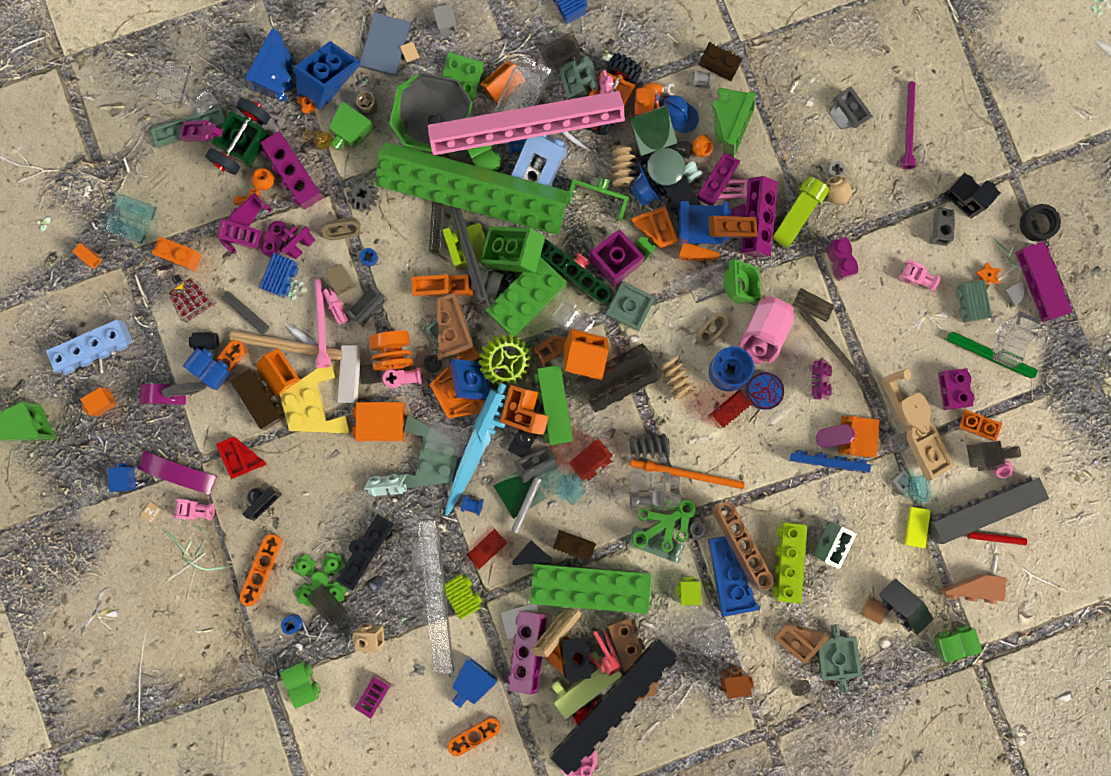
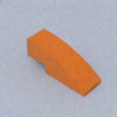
[411,274,473,297]

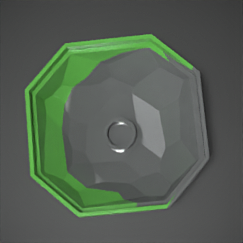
[389,72,473,155]

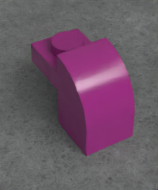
[139,384,186,405]

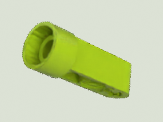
[772,176,829,249]

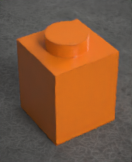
[80,387,118,417]

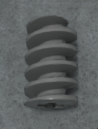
[629,433,670,459]

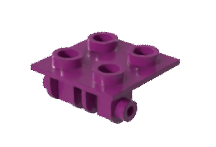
[812,358,832,400]

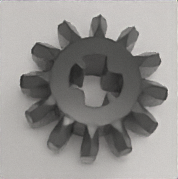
[347,179,380,212]

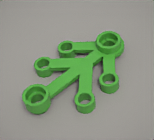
[632,499,696,553]

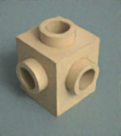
[352,623,385,654]

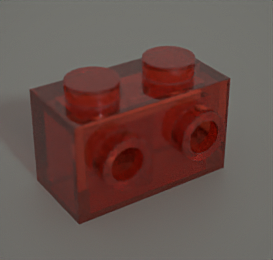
[568,438,613,481]

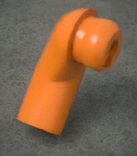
[233,188,261,206]

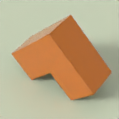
[72,243,102,269]

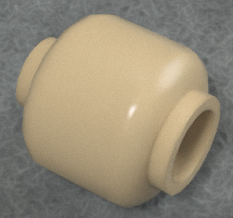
[826,175,853,205]

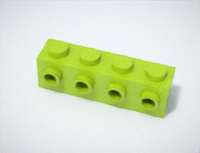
[772,522,807,604]

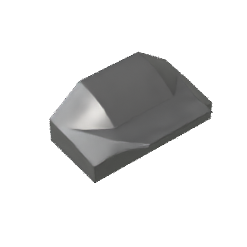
[830,86,873,129]

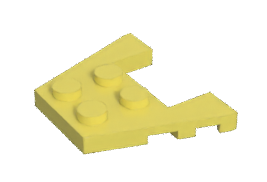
[280,362,351,434]

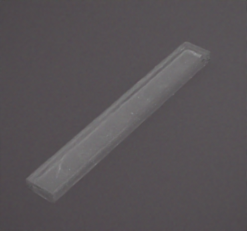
[417,519,454,674]

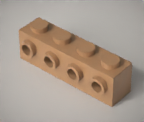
[607,616,659,702]

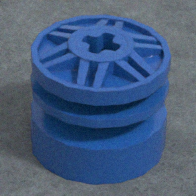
[708,346,754,392]

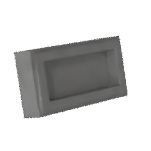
[162,382,207,398]

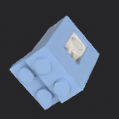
[511,135,568,186]

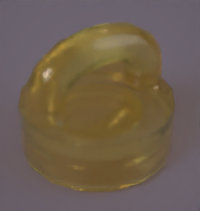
[313,130,333,150]

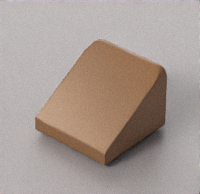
[860,597,886,625]

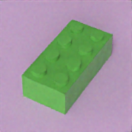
[486,256,567,338]

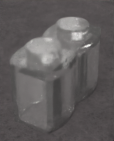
[550,300,594,335]

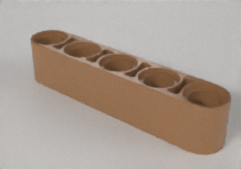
[713,502,773,590]

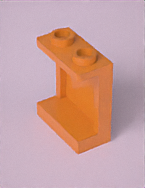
[353,402,405,442]

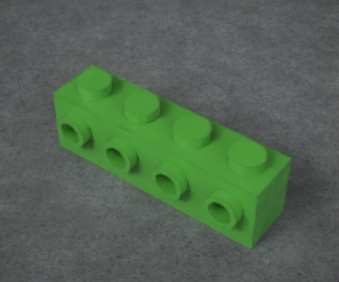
[534,365,573,446]

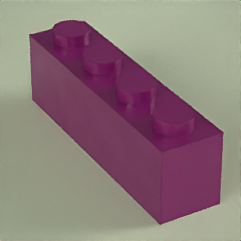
[1015,241,1072,323]

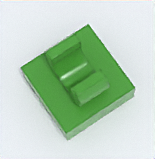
[634,236,656,262]

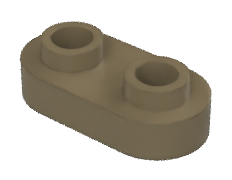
[322,217,360,240]
[696,312,729,346]

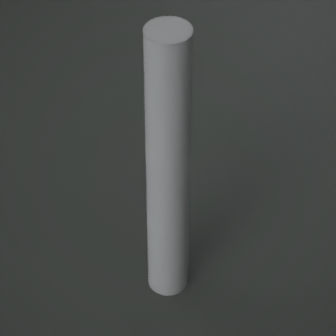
[511,477,541,533]

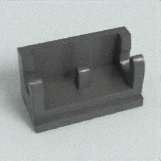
[346,285,388,327]

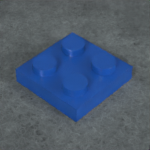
[450,359,490,400]

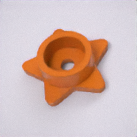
[976,262,1001,285]

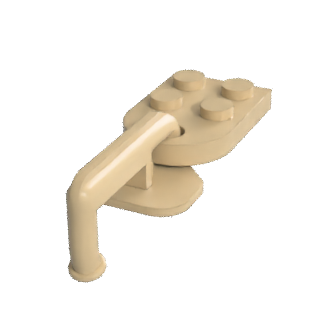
[882,368,955,481]

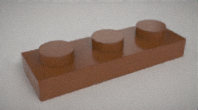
[708,216,758,238]

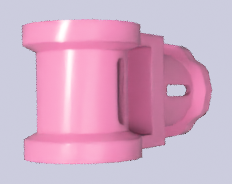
[898,260,940,292]
[383,367,422,389]
[173,498,215,521]

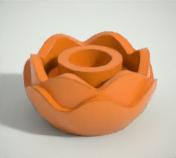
[692,134,713,158]
[251,168,275,191]

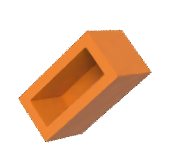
[152,236,202,272]

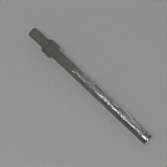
[799,307,879,400]

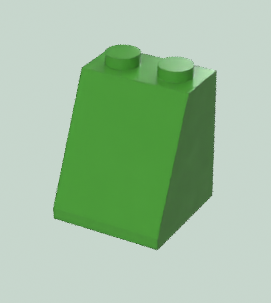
[0,402,56,442]

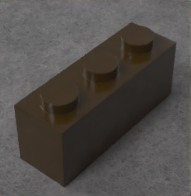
[230,368,285,430]

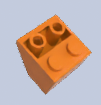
[564,329,609,380]

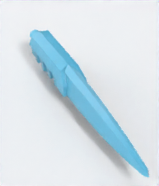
[445,383,508,516]

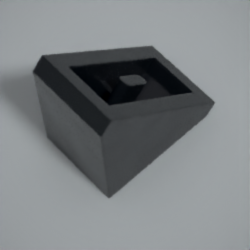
[512,540,552,565]

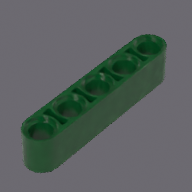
[540,239,611,305]

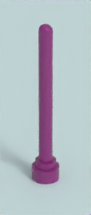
[900,81,916,170]

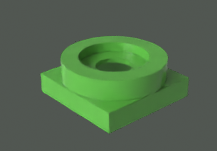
[723,259,761,306]

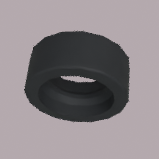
[1019,204,1061,242]

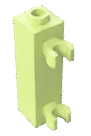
[552,651,622,719]

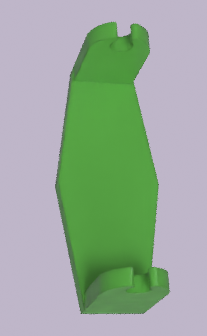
[567,177,629,221]

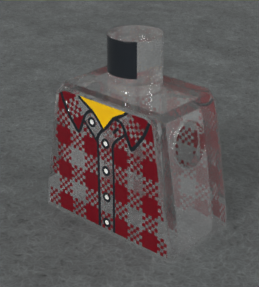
[168,274,217,323]

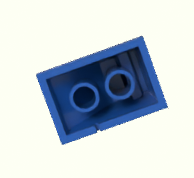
[245,29,294,102]
[293,41,360,110]

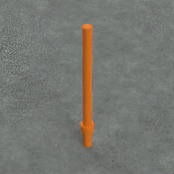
[630,459,744,489]

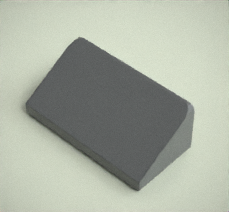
[514,446,557,483]

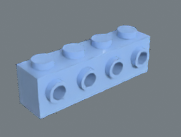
[46,319,133,375]

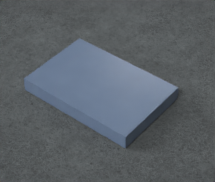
[360,13,411,76]

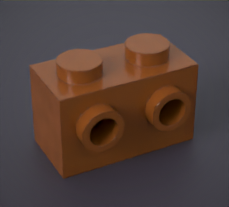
[719,666,754,699]

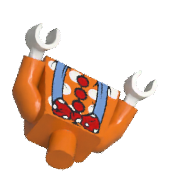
[634,82,675,116]

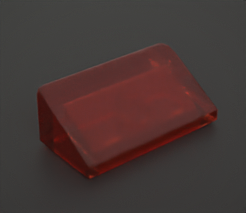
[467,529,508,570]

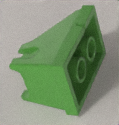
[712,88,756,157]

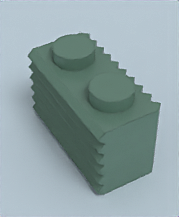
[955,280,992,323]

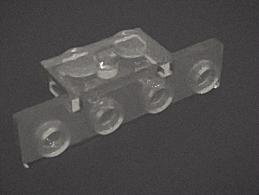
[669,256,741,303]

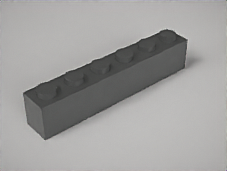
[929,475,1049,544]

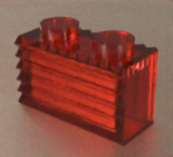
[708,390,752,429]

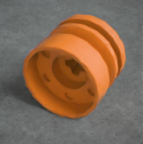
[368,330,413,371]

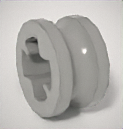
[827,161,846,178]

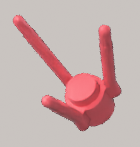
[588,630,621,676]

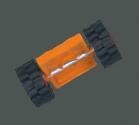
[587,53,642,136]

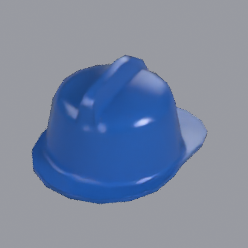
[660,95,699,133]
[632,162,663,206]

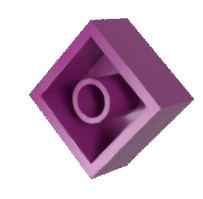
[589,229,644,287]

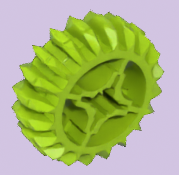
[478,334,531,386]

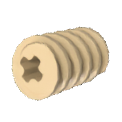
[612,145,636,188]
[659,356,697,399]

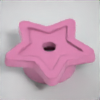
[598,70,613,94]

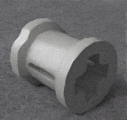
[692,70,713,89]

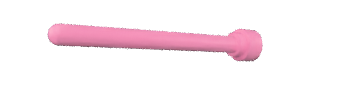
[315,278,331,368]

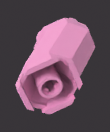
[738,296,795,365]

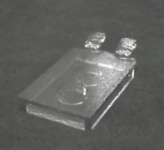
[493,56,551,113]

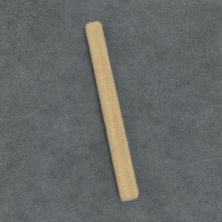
[230,330,342,360]

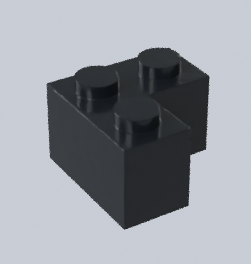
[943,173,1001,219]
[879,578,934,635]

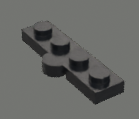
[336,514,395,591]

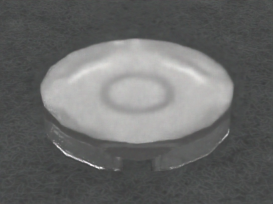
[730,515,769,551]

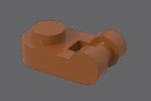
[531,335,566,366]

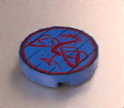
[746,372,785,410]

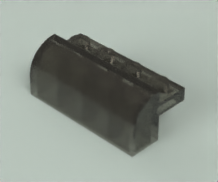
[575,343,664,412]

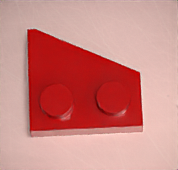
[216,436,267,480]

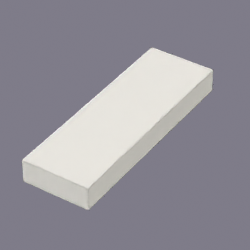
[338,345,361,403]

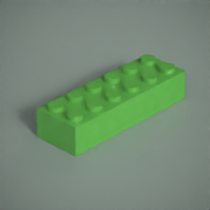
[530,563,651,614]

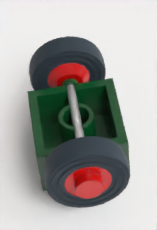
[205,97,271,175]

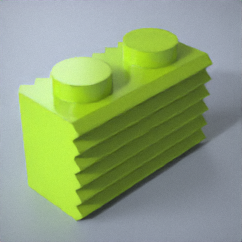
[441,573,483,620]

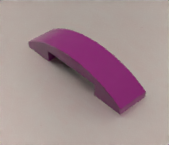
[137,451,217,494]

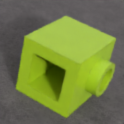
[675,576,701,606]

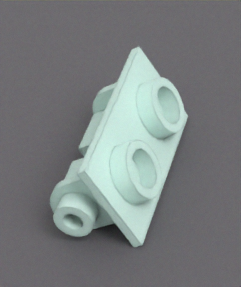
[364,474,407,496]

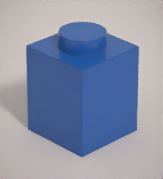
[108,463,136,492]

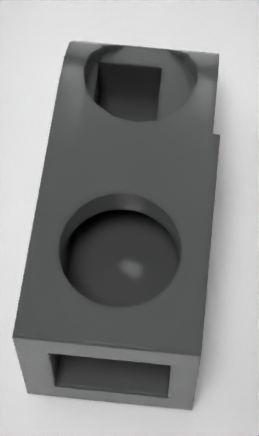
[930,207,955,246]

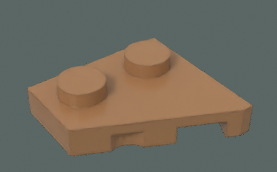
[774,622,830,664]

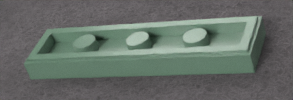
[150,106,226,148]

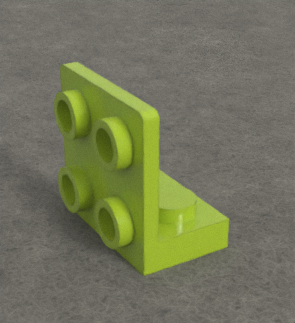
[443,223,486,270]

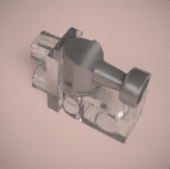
[628,471,681,511]

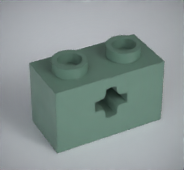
[813,521,857,569]

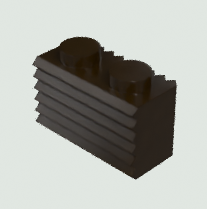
[699,42,742,82]
[553,530,596,562]

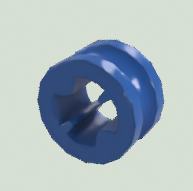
[360,248,378,267]

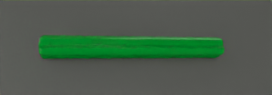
[947,331,1038,379]

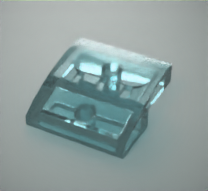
[106,194,157,244]

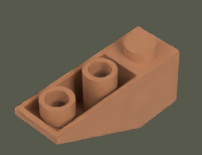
[939,574,1006,604]

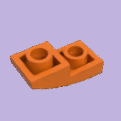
[958,410,1002,442]

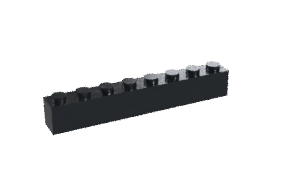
[550,636,677,775]

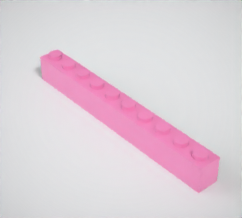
[428,91,625,155]

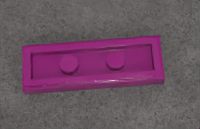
[697,153,740,206]

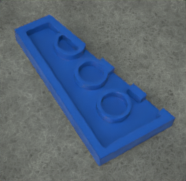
[708,536,760,617]

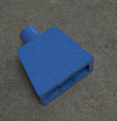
[452,656,498,708]

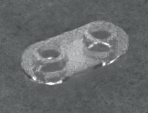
[783,334,813,369]

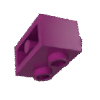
[938,368,975,410]

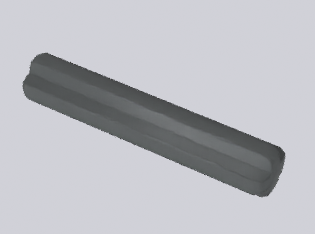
[222,291,270,334]

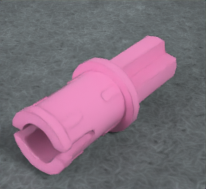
[322,287,348,325]

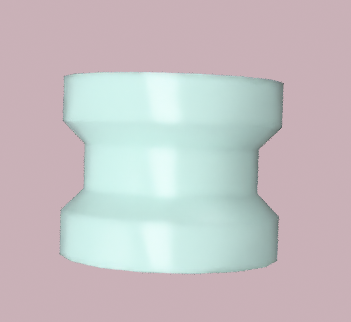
[683,161,703,184]

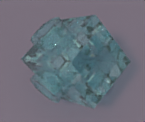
[556,472,586,505]

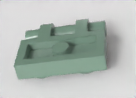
[559,56,599,100]

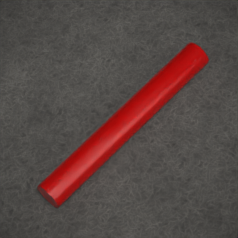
[967,532,1027,546]

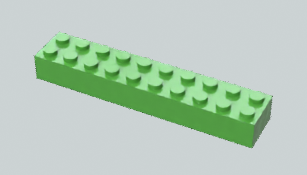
[376,142,570,235]

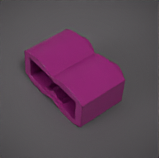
[827,237,858,281]

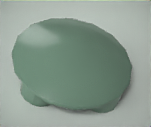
[647,148,685,185]

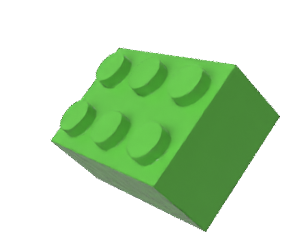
[479,226,546,273]

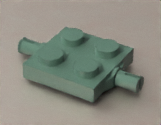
[817,624,862,693]

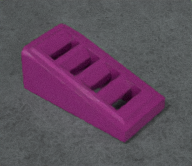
[216,219,261,249]
[354,674,392,719]

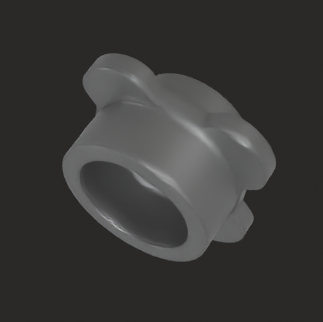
[687,517,708,541]

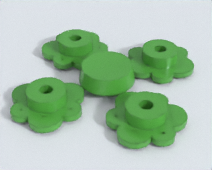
[293,553,347,606]

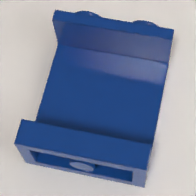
[679,201,731,244]

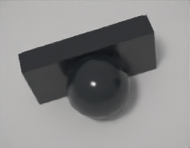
[508,429,538,458]
[242,486,282,521]

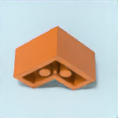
[500,385,549,435]

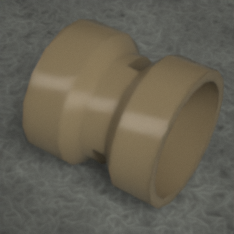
[356,91,377,115]

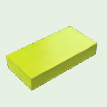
[904,507,931,548]

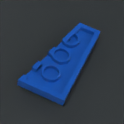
[790,450,871,474]

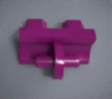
[281,225,315,259]

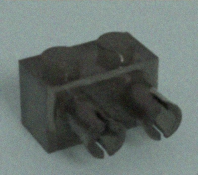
[966,441,1021,471]

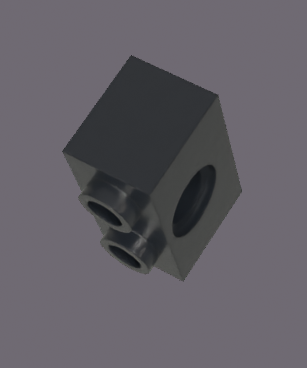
[559,637,593,681]

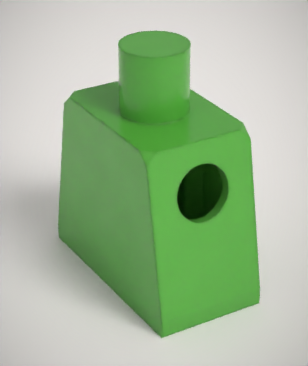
[329,101,375,151]

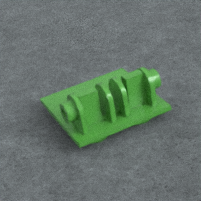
[442,52,485,100]

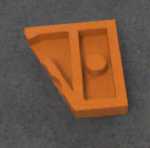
[631,206,678,249]

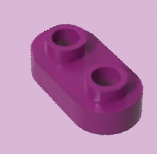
[260,221,289,258]

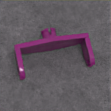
[218,193,273,254]

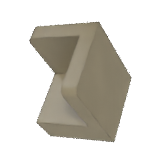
[325,264,356,295]

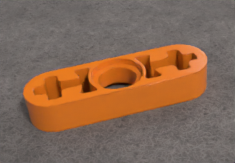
[206,340,247,387]
[448,716,501,756]

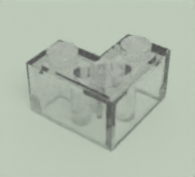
[992,311,1041,368]

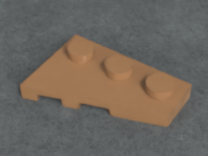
[437,293,475,360]

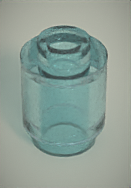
[909,475,933,504]

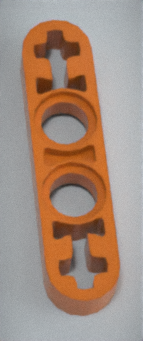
[240,534,282,606]

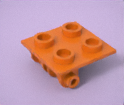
[838,416,880,458]

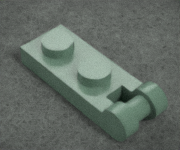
[627,527,685,563]

